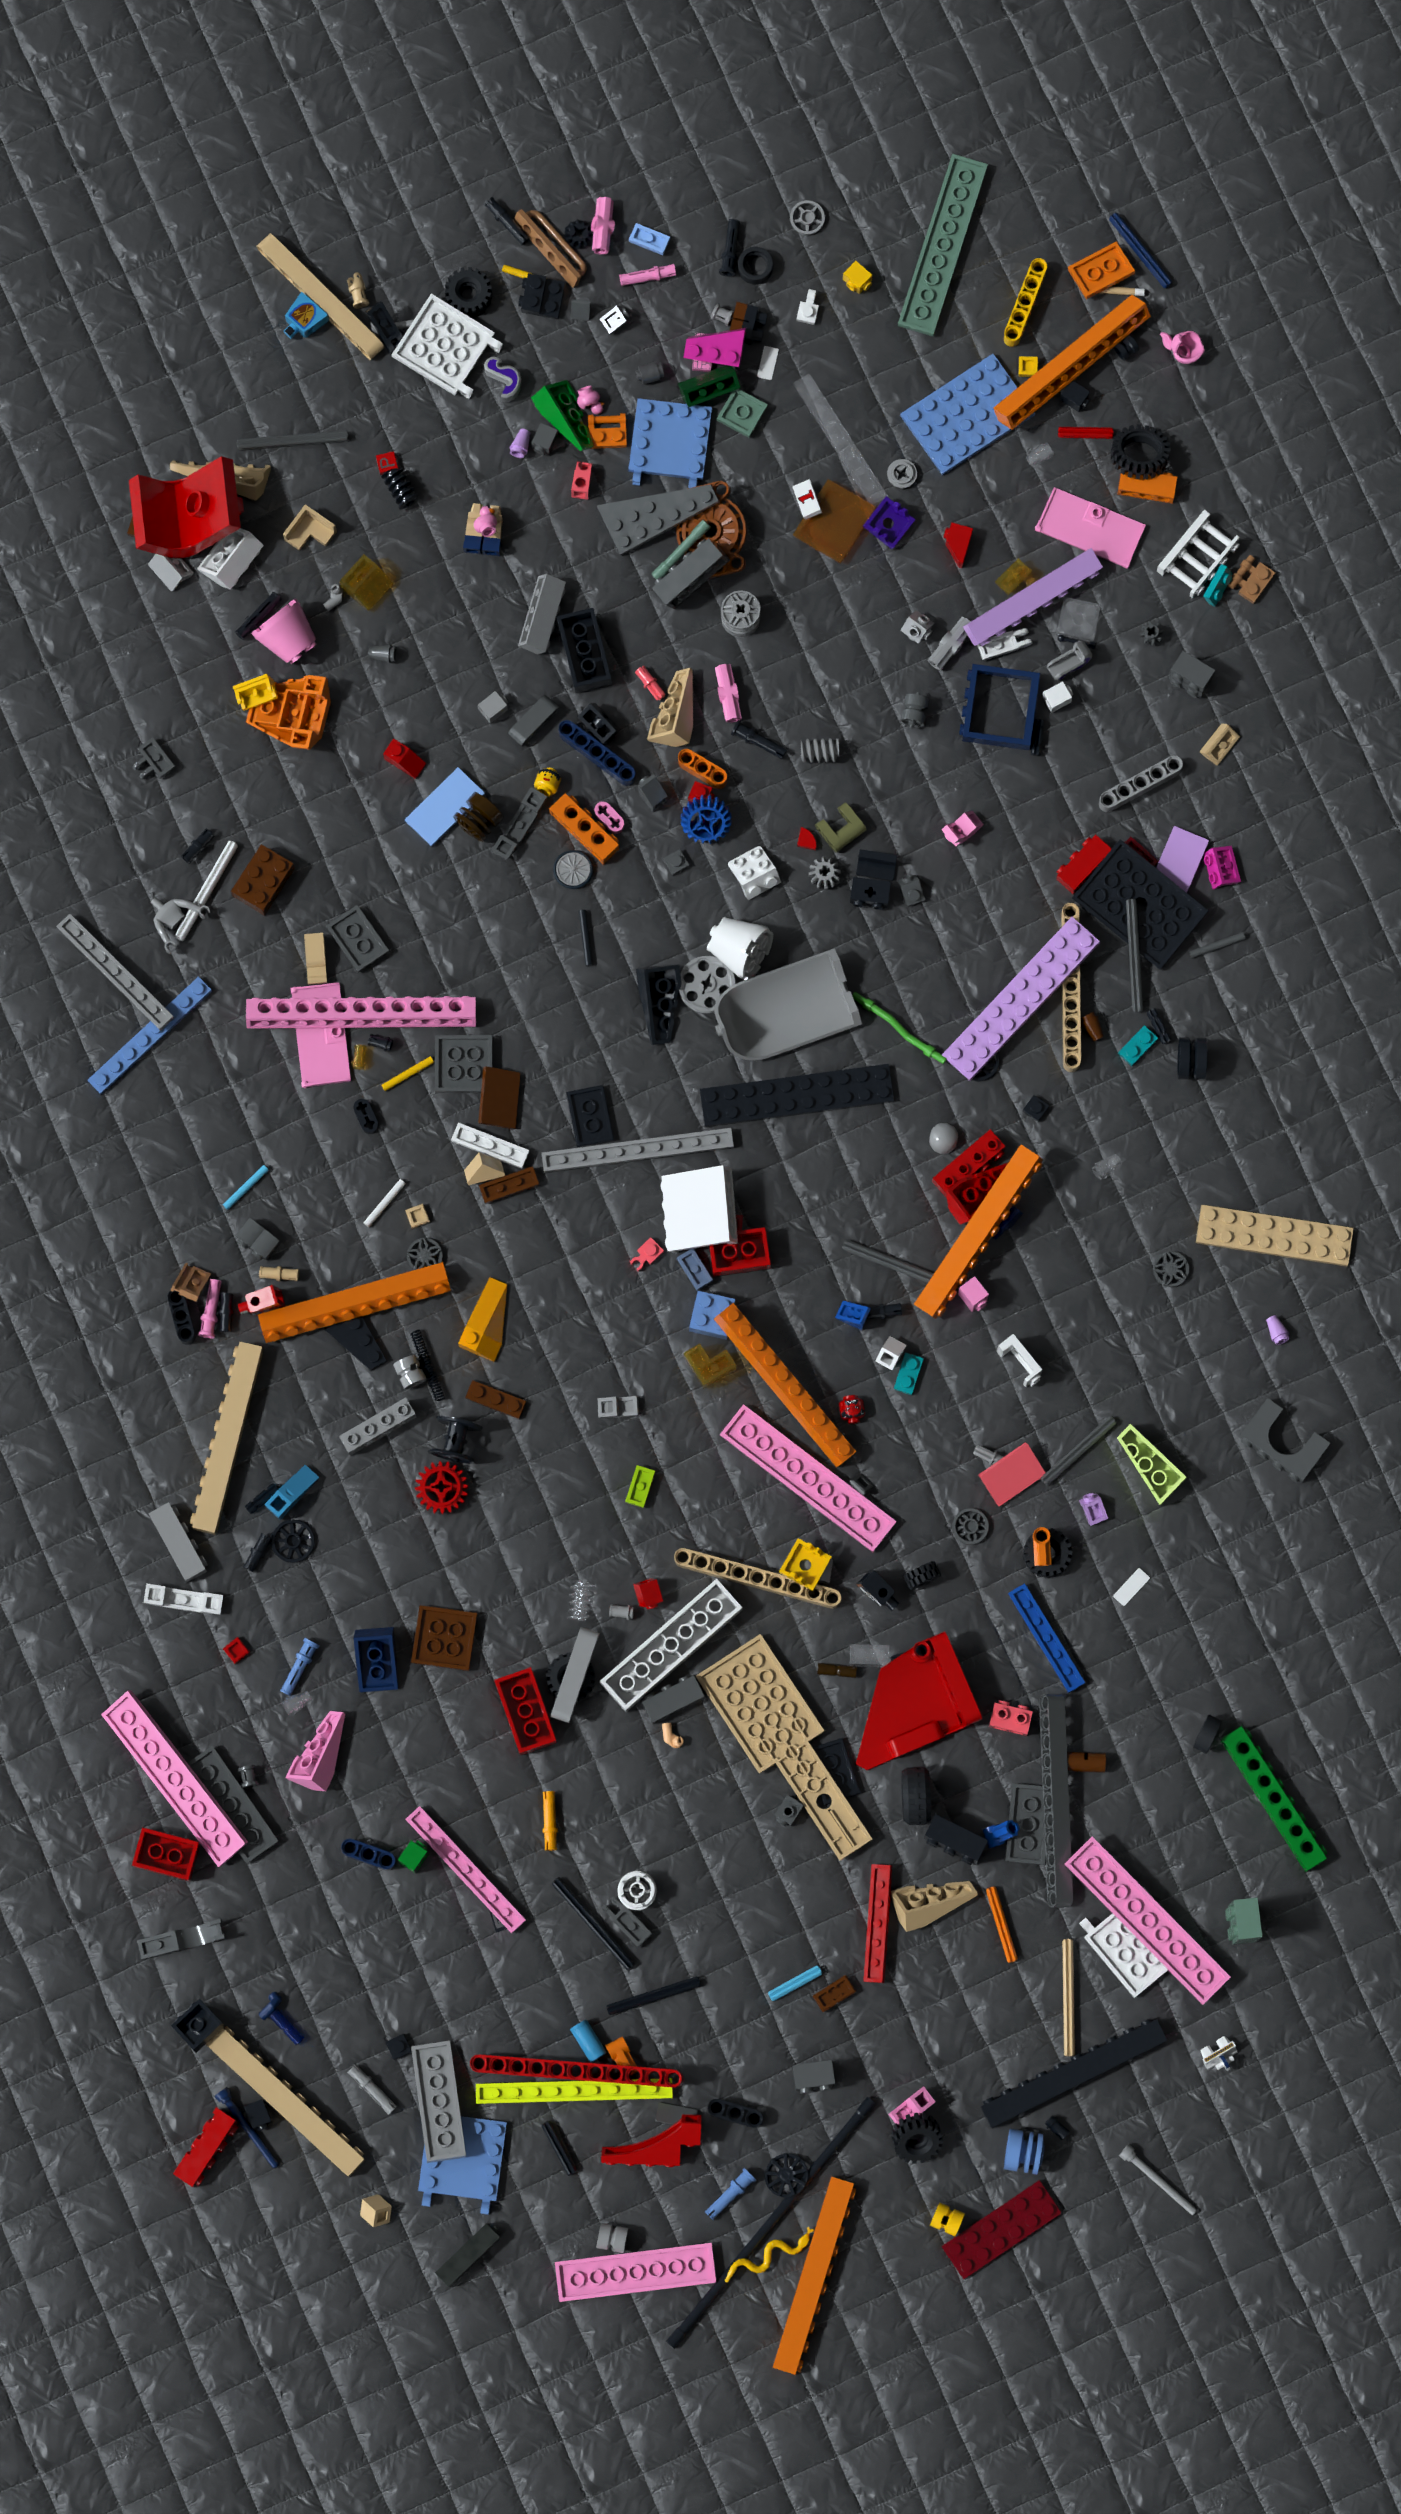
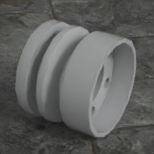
[721,590,761,637]

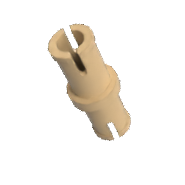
[259,1266,299,1282]

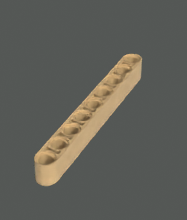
[256,233,384,360]
[1061,903,1081,1072]
[674,1548,841,1609]

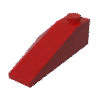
[946,1162,1009,1225]

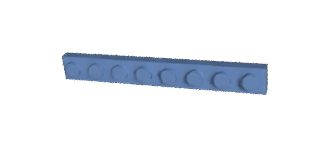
[88,976,212,1095]

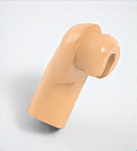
[662,1723,684,1748]

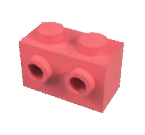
[989,1701,1033,1736]

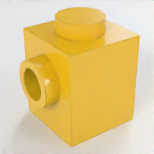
[843,261,872,294]

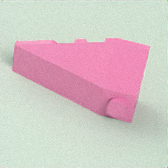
[285,1711,345,1791]

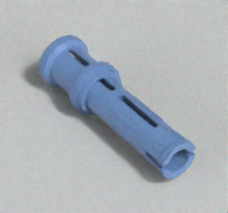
[280,1638,320,1696]
[704,2168,757,2220]

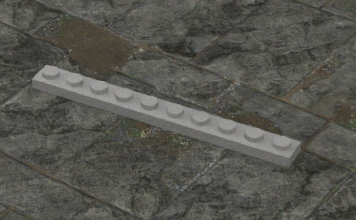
[542,1128,734,1173]

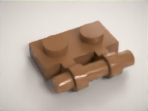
[1228,555,1275,604]

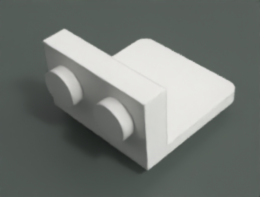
[728,846,781,900]

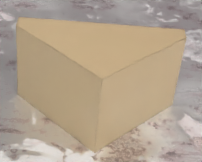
[464,1152,505,1185]

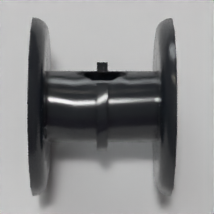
[428,1416,483,1464]

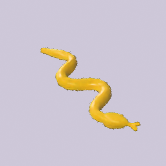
[725,2227,814,2283]

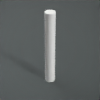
[363,1179,406,1227]

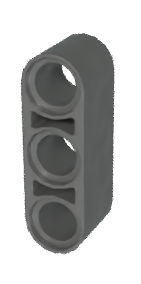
[508,695,560,747]

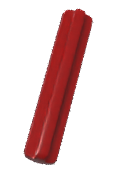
[1058,426,1113,439]

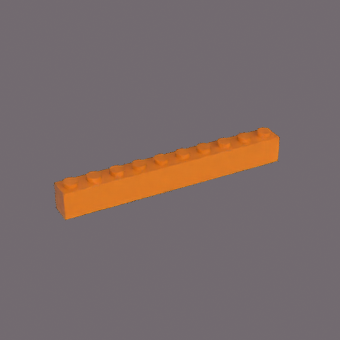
[993,295,1151,430]
[914,1145,1043,1319]
[258,1262,451,1343]
[714,1303,856,1467]
[772,2176,856,2375]

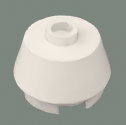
[618,1871,657,1910]

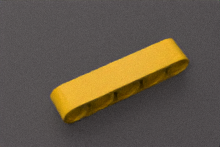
[1004,258,1047,347]

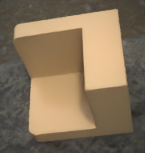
[360,2194,392,2227]

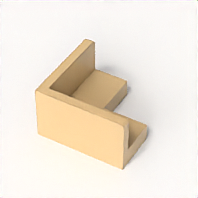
[283,505,337,551]

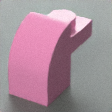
[942,810,984,846]
[888,2086,936,2124]

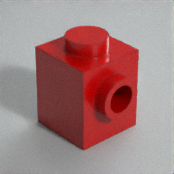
[688,781,715,802]
[633,1578,663,1609]

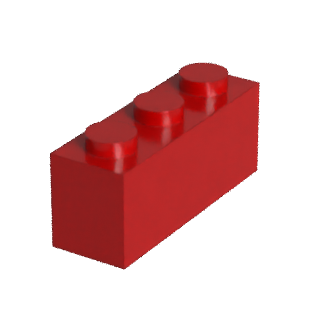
[1056,834,1112,894]

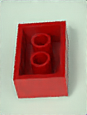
[709,1227,771,1277]
[132,1827,201,1882]

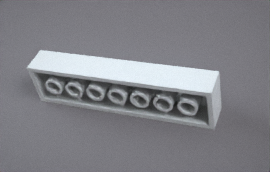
[600,1579,742,1712]

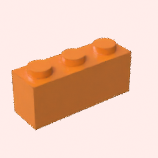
[1117,472,1177,504]

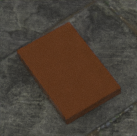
[478,1066,520,1130]

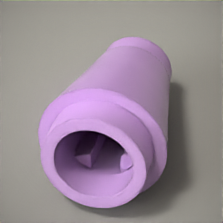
[510,429,530,458]
[1266,1315,1290,1345]

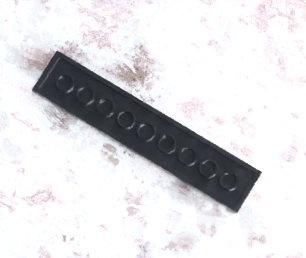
[700,1064,894,1127]

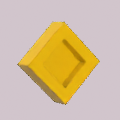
[1018,356,1038,377]

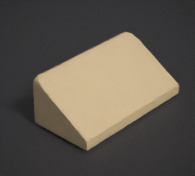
[1200,724,1240,766]

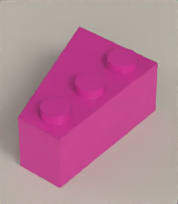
[684,328,746,367]

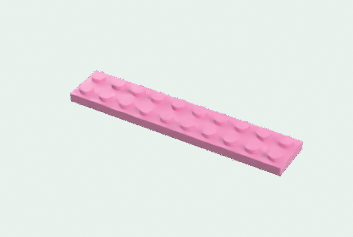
[720,1404,896,1553]
[101,1690,248,1867]
[1064,1836,1230,2005]

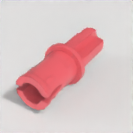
[635,666,665,700]

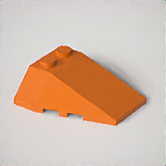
[246,675,331,750]

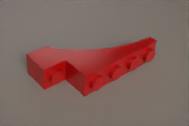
[601,2114,701,2167]

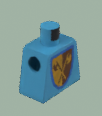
[283,292,329,339]

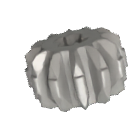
[808,857,841,890]

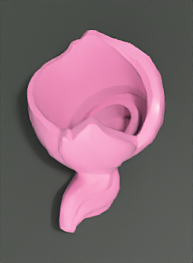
[1160,331,1205,364]

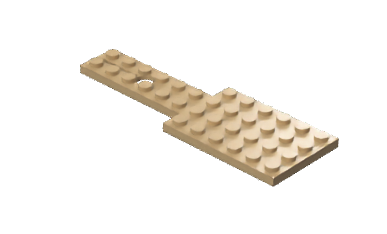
[696,1634,873,1861]

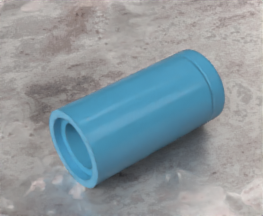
[570,2019,607,2063]

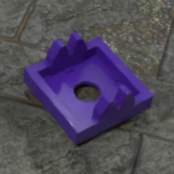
[863,496,915,550]

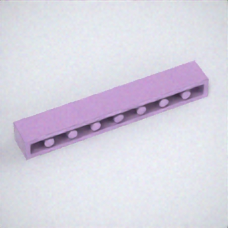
[963,548,1103,646]

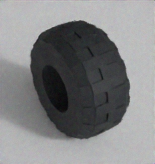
[901,1767,931,1825]

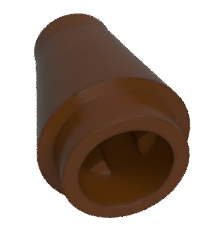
[1081,1012,1104,1041]

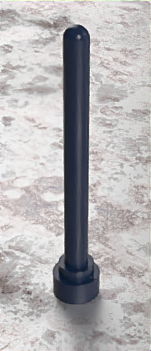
[215,2087,279,2168]

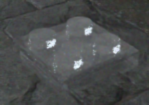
[1056,597,1101,642]

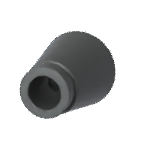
[368,644,397,663]

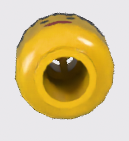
[534,768,561,797]

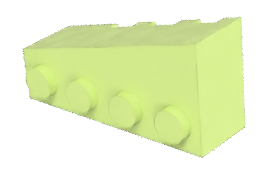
[1117,1424,1187,1506]

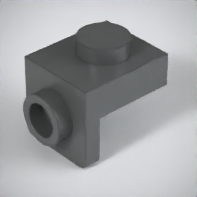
[898,874,925,906]

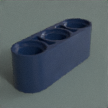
[341,1839,396,1871]

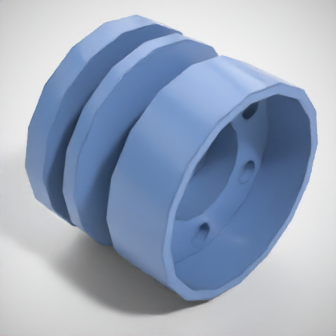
[1004,2129,1045,2175]

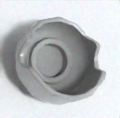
[929,1123,958,1154]

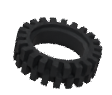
[1110,424,1170,480]

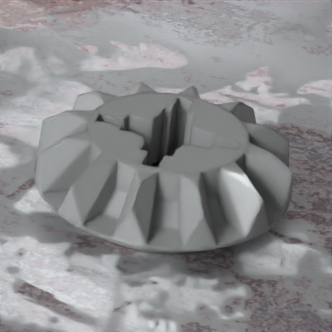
[887,459,917,489]

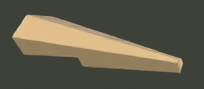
[170,460,271,501]

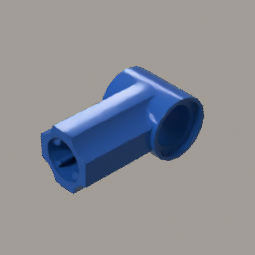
[982,1820,1020,1848]

